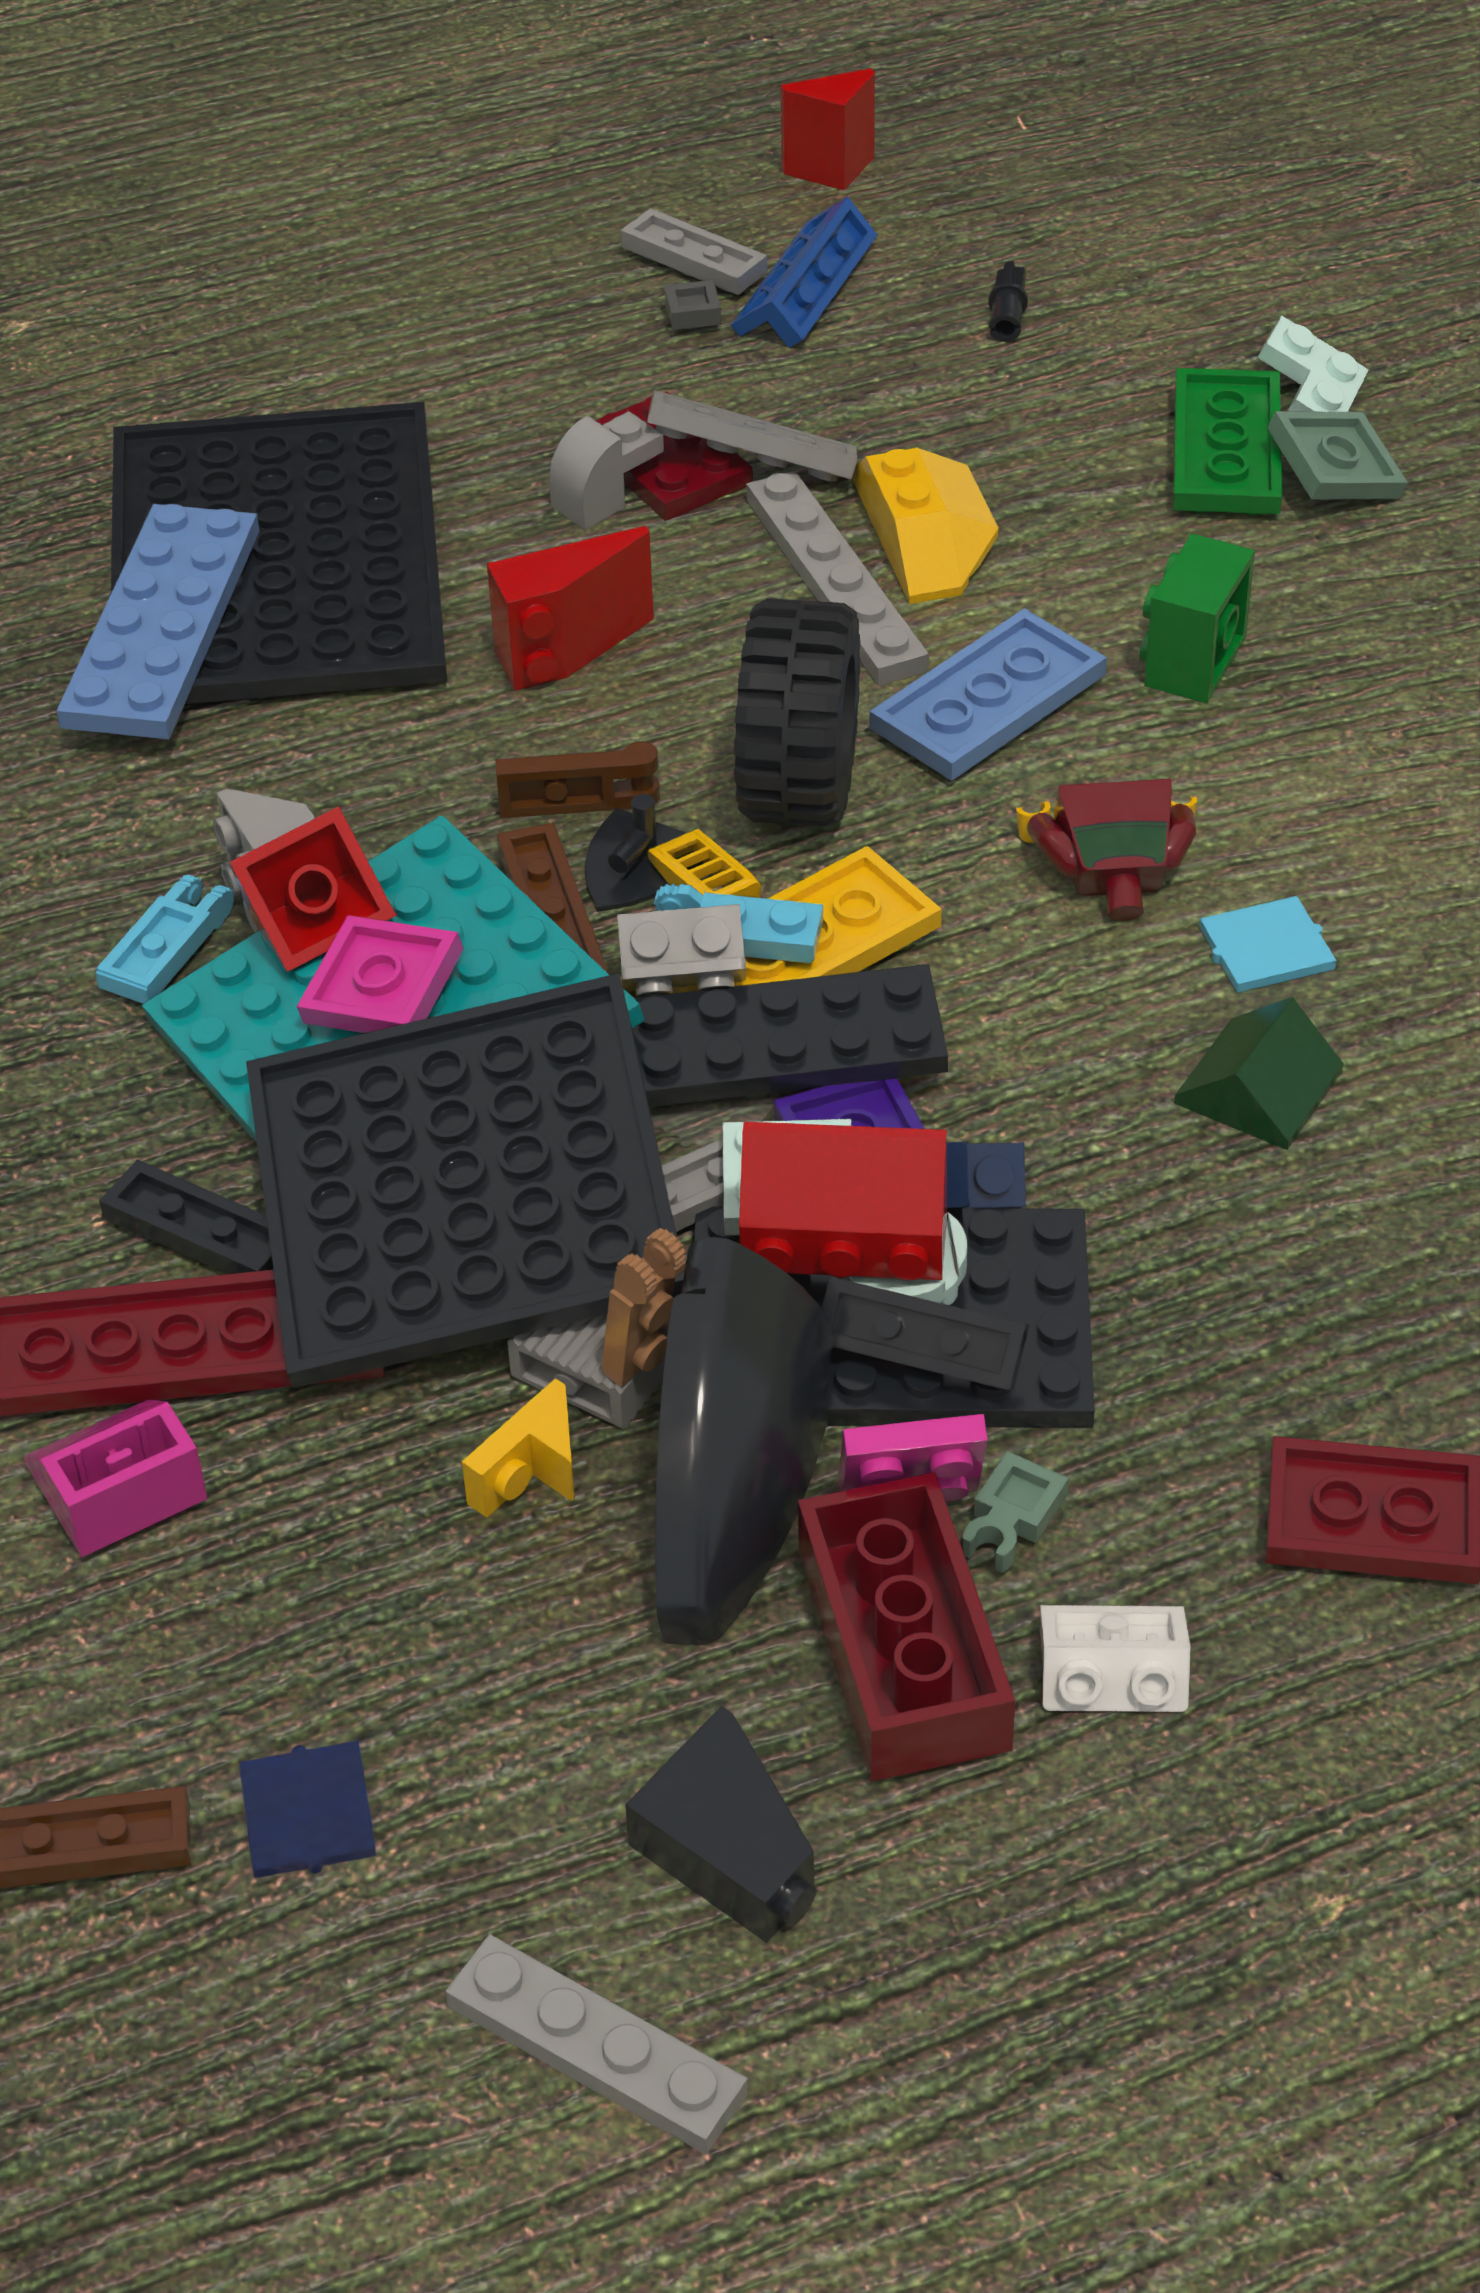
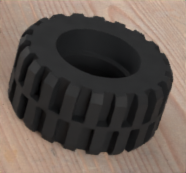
[734,598,861,827]

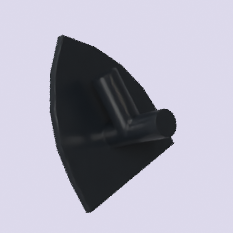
[585,794,704,912]

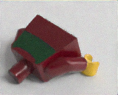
[1016,778,1198,921]

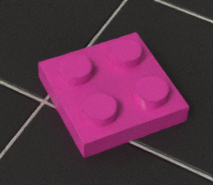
[296,915,464,1033]
[838,1414,988,1503]

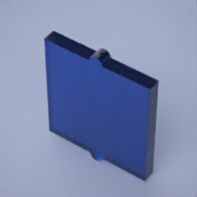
[239,1741,377,1878]

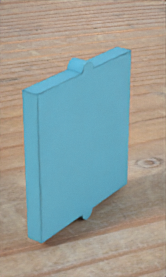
[1199,896,1336,993]

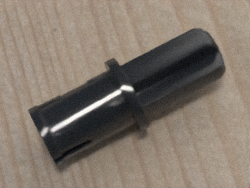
[988,261,1028,342]

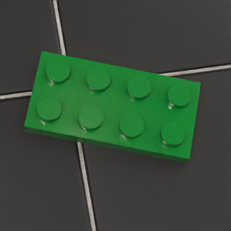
[1173,368,1282,515]

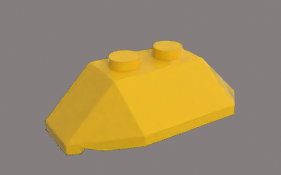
[852,448,999,605]

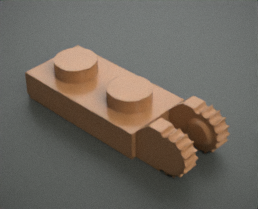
[601,1228,687,1387]

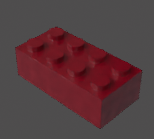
[798,1472,1015,1782]

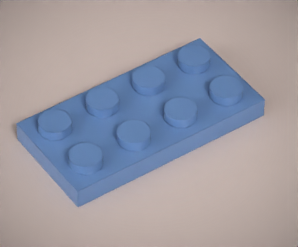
[869,608,1107,781]

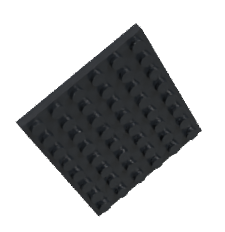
[111,402,448,705]

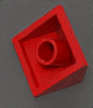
[780,68,875,191]
[229,806,397,972]

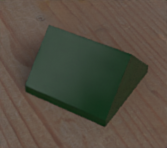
[1174,997,1344,1150]

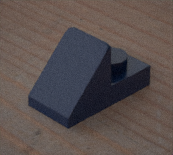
[947,1142,1026,1209]

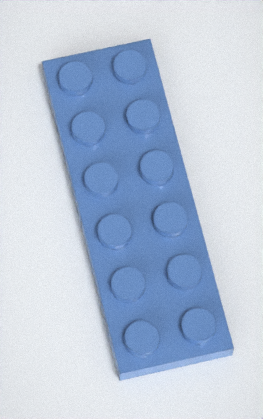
[56,504,260,739]

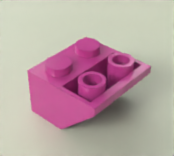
[24,1400,208,1558]

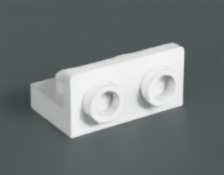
[1040,1605,1191,1712]

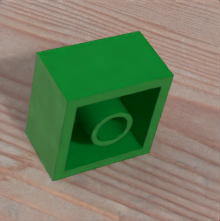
[1139,533,1255,704]

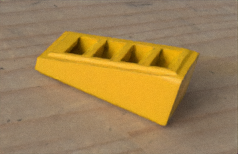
[648,829,761,898]

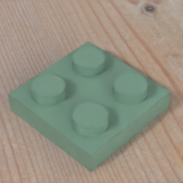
[1267,411,1408,500]

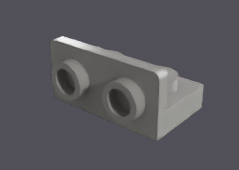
[617,904,746,998]

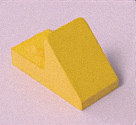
[462,1378,575,1518]

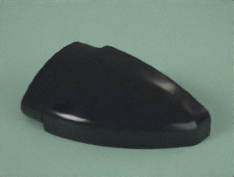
[655,1237,834,1645]

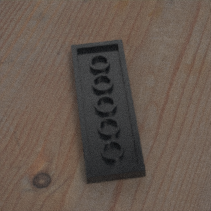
[632,964,948,1107]

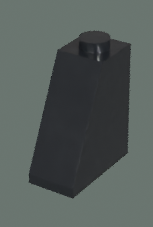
[625,1706,816,1943]

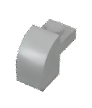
[549,411,664,530]

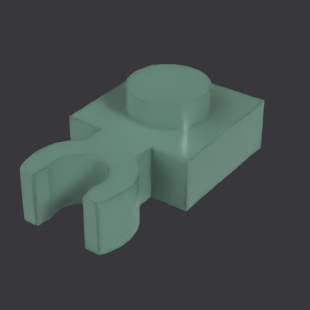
[963,1451,1069,1573]

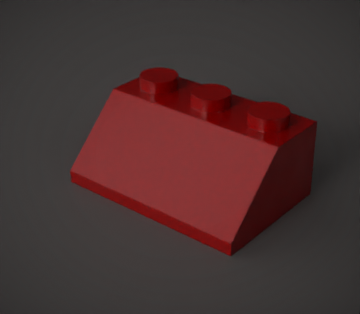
[739,1121,947,1280]

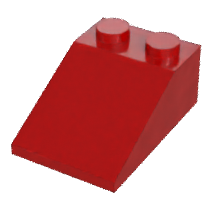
[487,525,654,691]

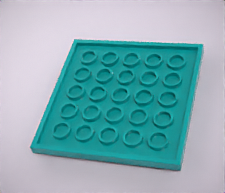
[142,815,645,1143]

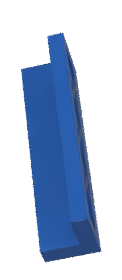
[731,197,877,348]

